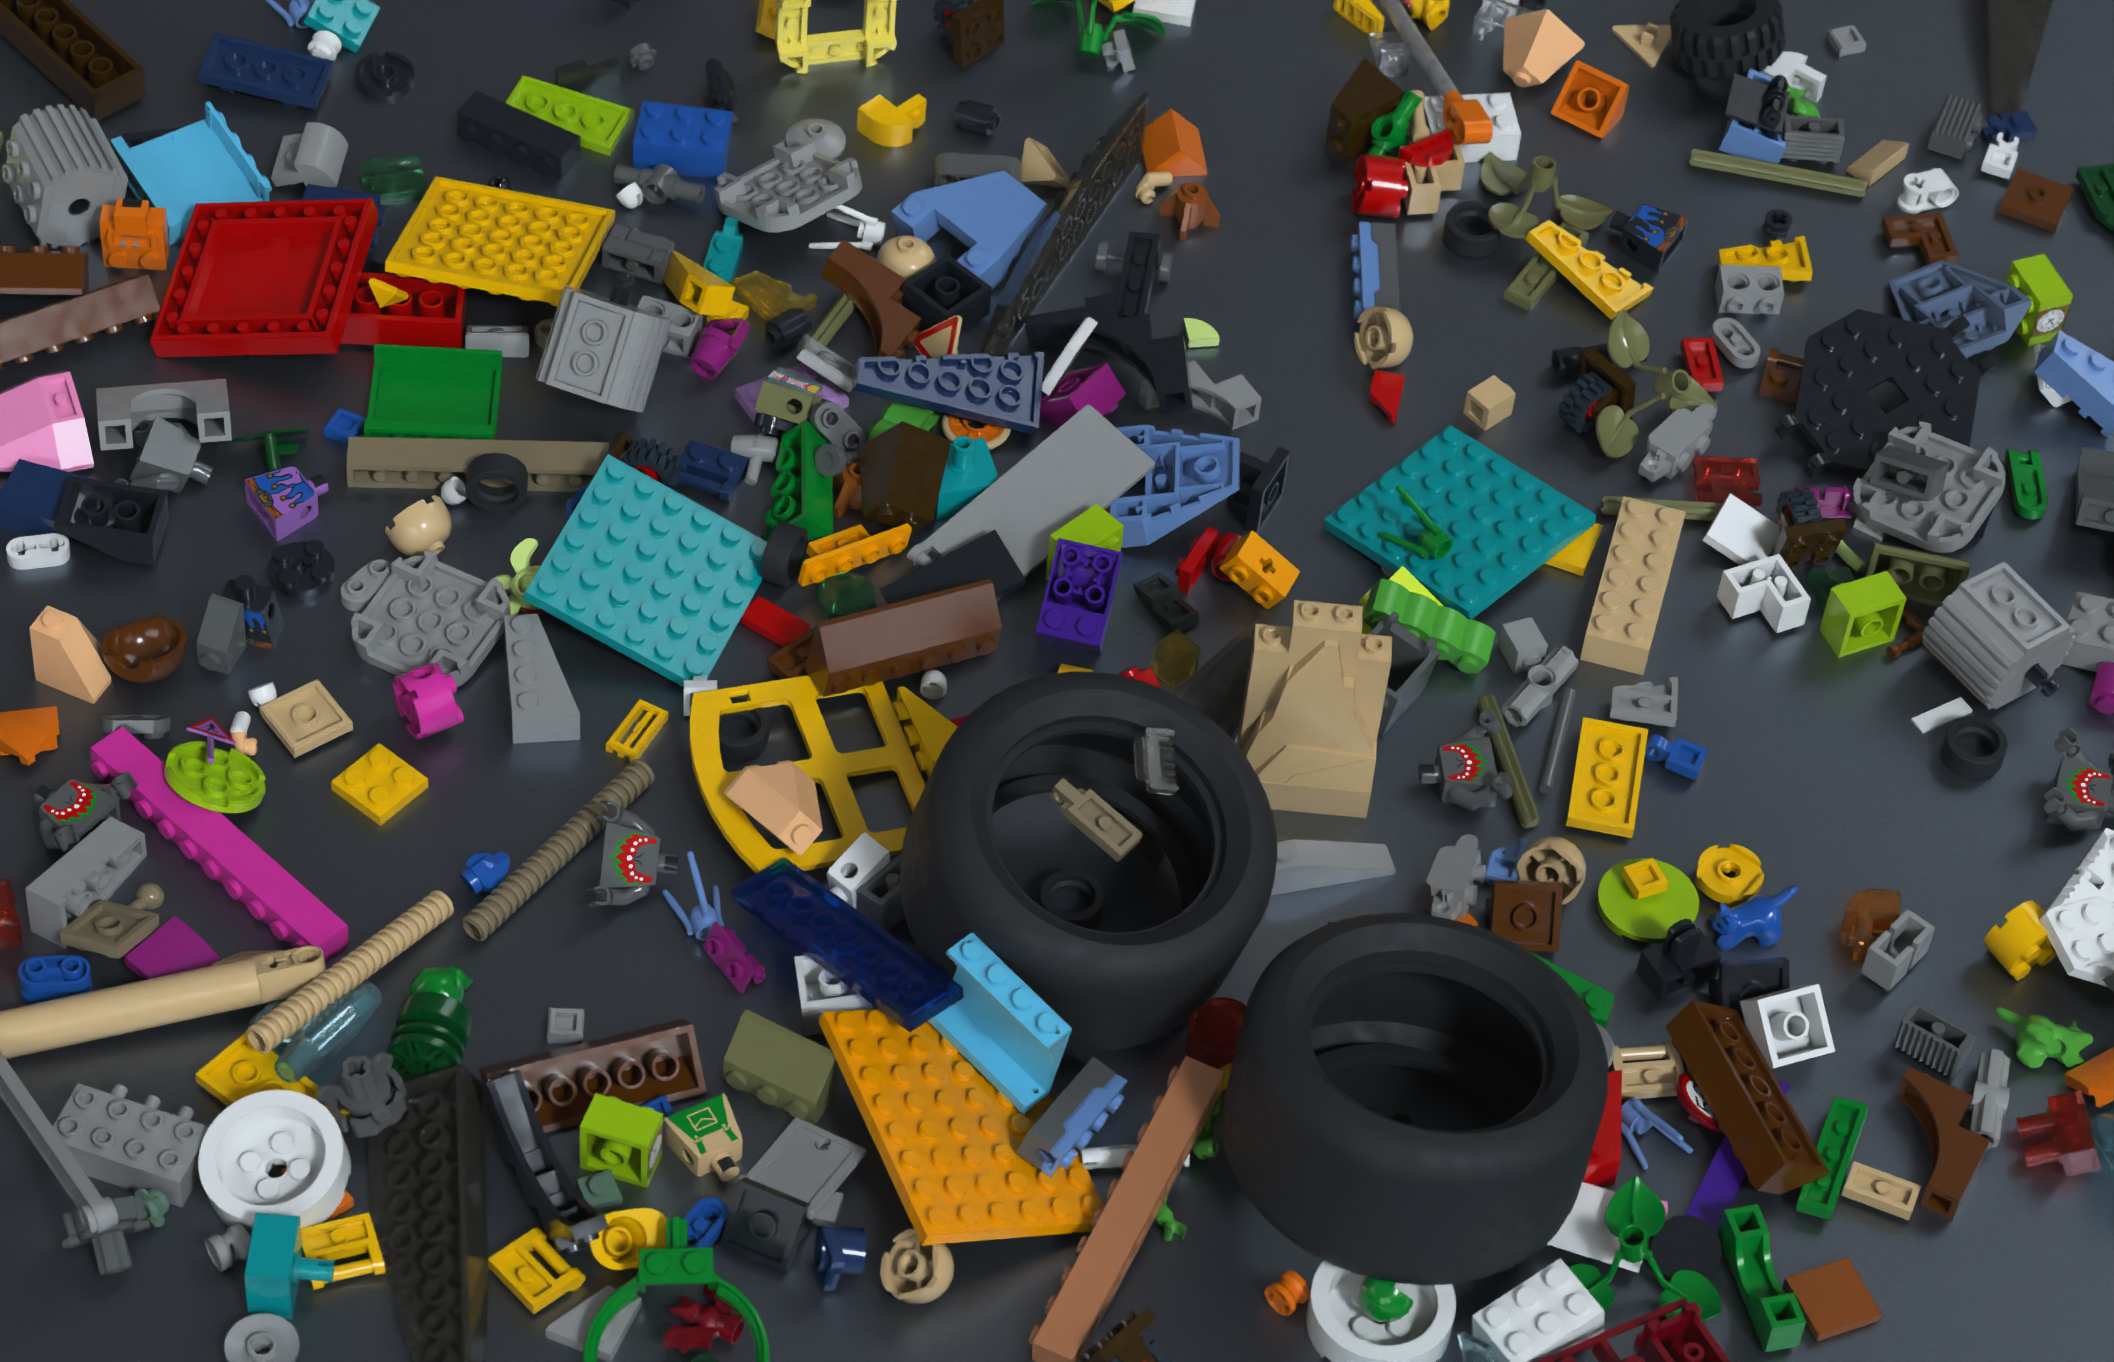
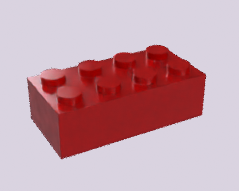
[340,272,466,349]

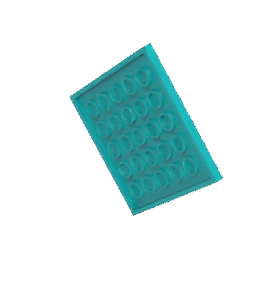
[1323,425,1596,620]
[522,454,767,687]

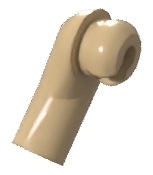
[1135,171,1173,204]

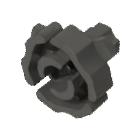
[317,1051,407,1138]
[61,1196,150,1275]

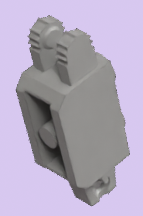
[1638,403,1717,482]
[1426,834,1486,920]

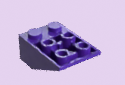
[1036,538,1123,655]

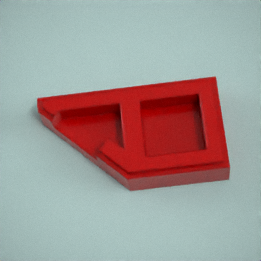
[1369,370,1406,424]

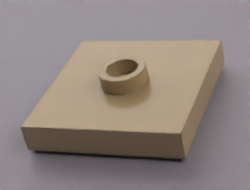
[259,679,353,758]

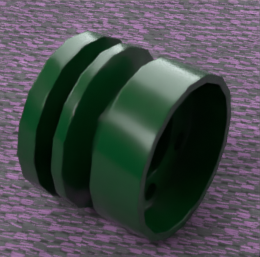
[386,992,473,1086]

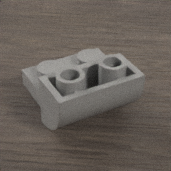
[271,122,348,187]

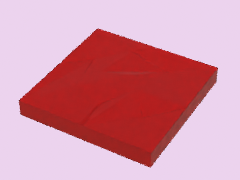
[150,198,379,357]

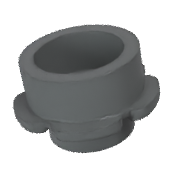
[628,43,657,70]

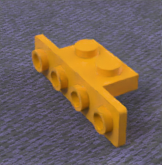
[798,523,912,587]

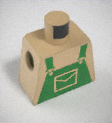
[663,1094,743,1182]

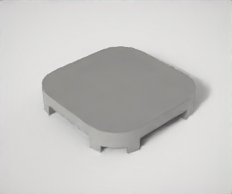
[714,139,862,232]
[1853,421,2005,553]
[351,550,511,687]

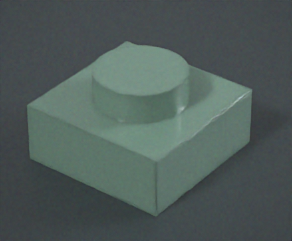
[576,1169,623,1212]

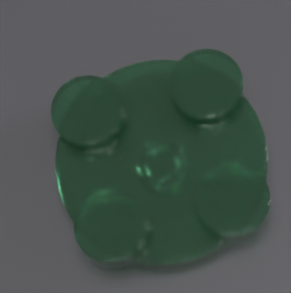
[816,572,877,620]

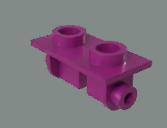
[1789,486,1853,518]
[702,922,766,994]

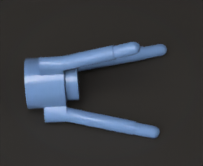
[266,0,314,29]
[662,851,724,940]
[1621,1097,1693,1170]

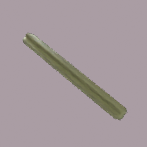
[1689,148,1867,198]

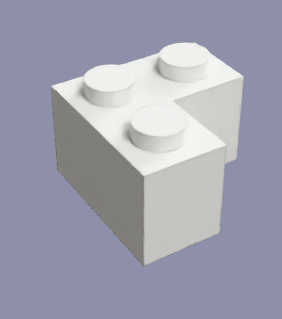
[1717,554,1811,633]

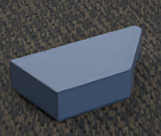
[1483,837,1529,887]

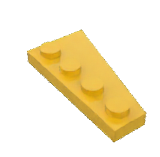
[1525,220,1654,320]

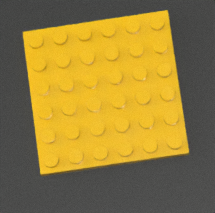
[385,176,616,306]

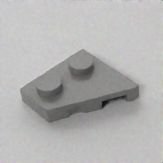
[1609,677,1679,727]
[546,1285,642,1362]

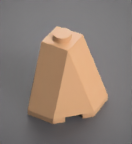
[1503,9,1585,88]
[29,605,112,704]
[723,760,823,857]

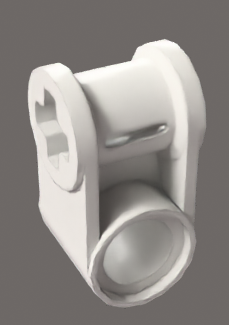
[1897,168,1959,214]

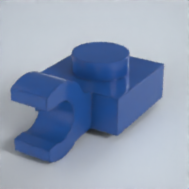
[1645,734,1708,781]

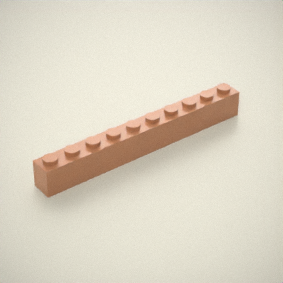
[1029,1056,1225,1362]

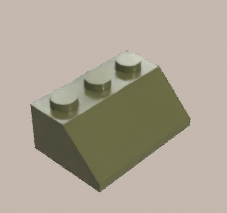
[1864,541,1971,606]
[723,1009,838,1125]

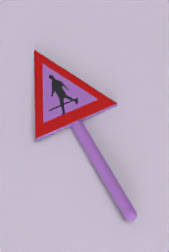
[186,716,236,764]

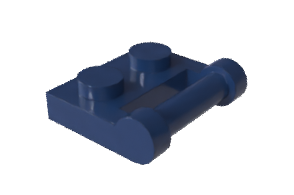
[675,440,749,502]

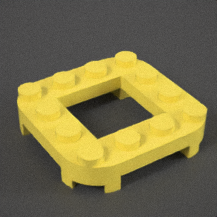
[775,0,897,74]

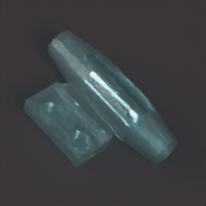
[249,982,382,1083]

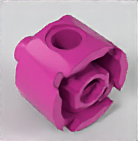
[392,662,464,740]

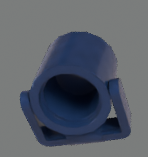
[813,1225,866,1292]

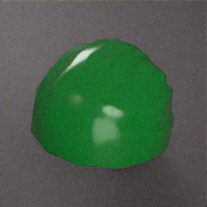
[408,964,473,1003]
[1358,1276,1414,1322]

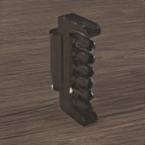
[1133,727,1179,795]

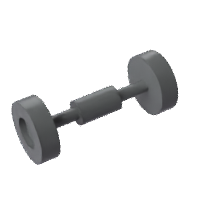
[1095,239,1173,283]
[815,440,869,477]

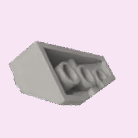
[1270,834,1396,896]

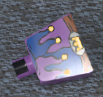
[245,466,329,541]

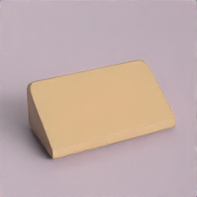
[1846,140,1909,187]

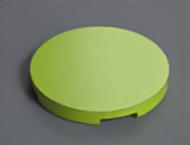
[164,741,266,813]
[1596,858,1699,946]

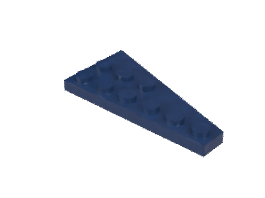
[853,352,1044,435]

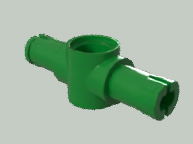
[1367,89,1423,156]

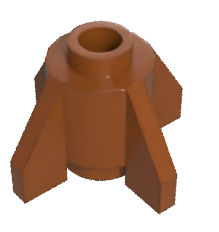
[1159,182,1220,241]
[833,462,863,519]

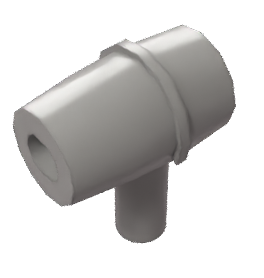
[731,433,779,486]

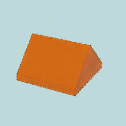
[1550,60,1630,139]
[1139,108,1207,177]

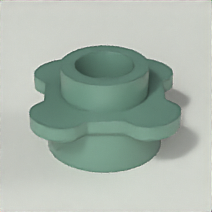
[135,1188,169,1227]

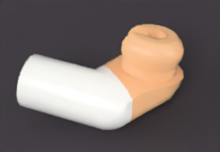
[230,711,258,756]

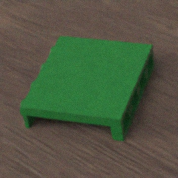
[364,344,503,440]

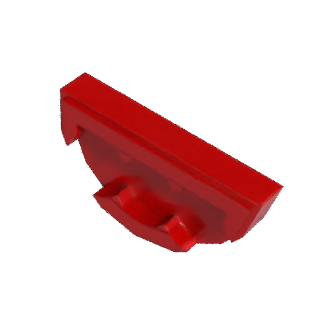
[1399,128,1454,167]

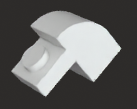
[1760,52,1827,103]

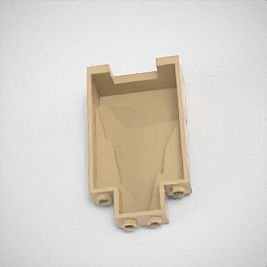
[1237,600,1392,818]

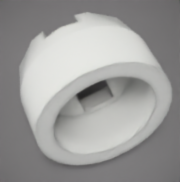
[616,182,643,209]
[441,476,468,505]
[920,670,947,699]
[247,682,277,708]

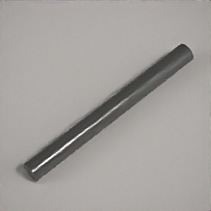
[1539,687,1576,794]

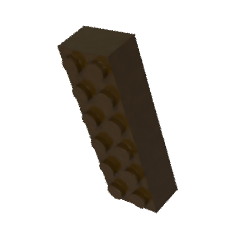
[0,0,146,121]

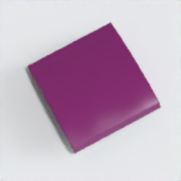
[124,916,222,980]

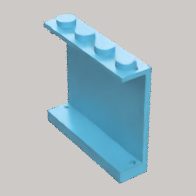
[110,101,272,246]
[925,933,1072,1114]

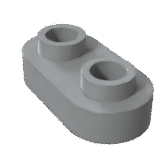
[1711,317,1761,368]
[340,559,392,611]

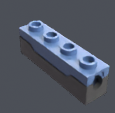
[1351,222,1400,328]
[1016,1057,1127,1177]

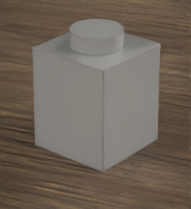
[1498,617,1548,674]

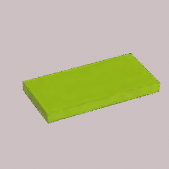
[505,75,634,156]

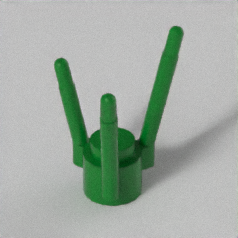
[1379,485,1453,560]

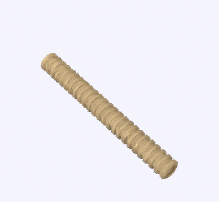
[247,890,454,1054]

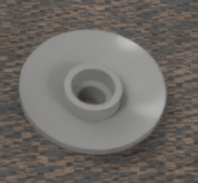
[785,118,846,159]
[224,1313,300,1362]

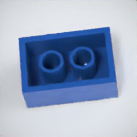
[633,101,733,179]

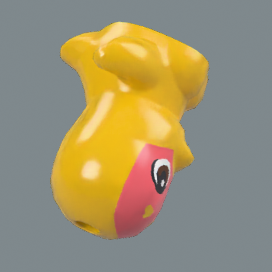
[1401,0,1450,30]

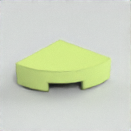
[1182,318,1220,348]

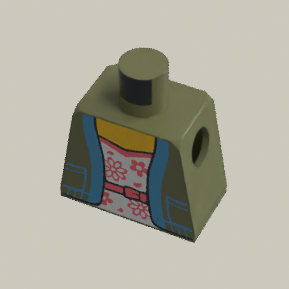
[754,366,835,424]

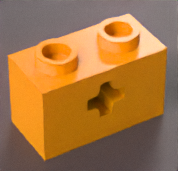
[1219,530,1300,610]

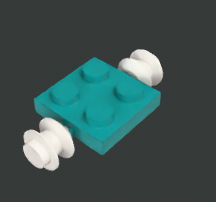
[303,0,381,61]

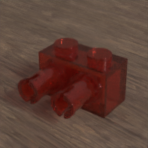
[2016,1090,2101,1177]

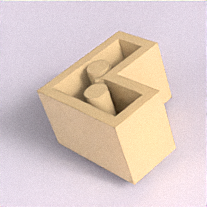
[1398,143,1465,215]

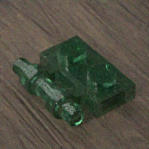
[358,153,428,206]

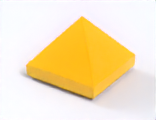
[368,278,409,308]

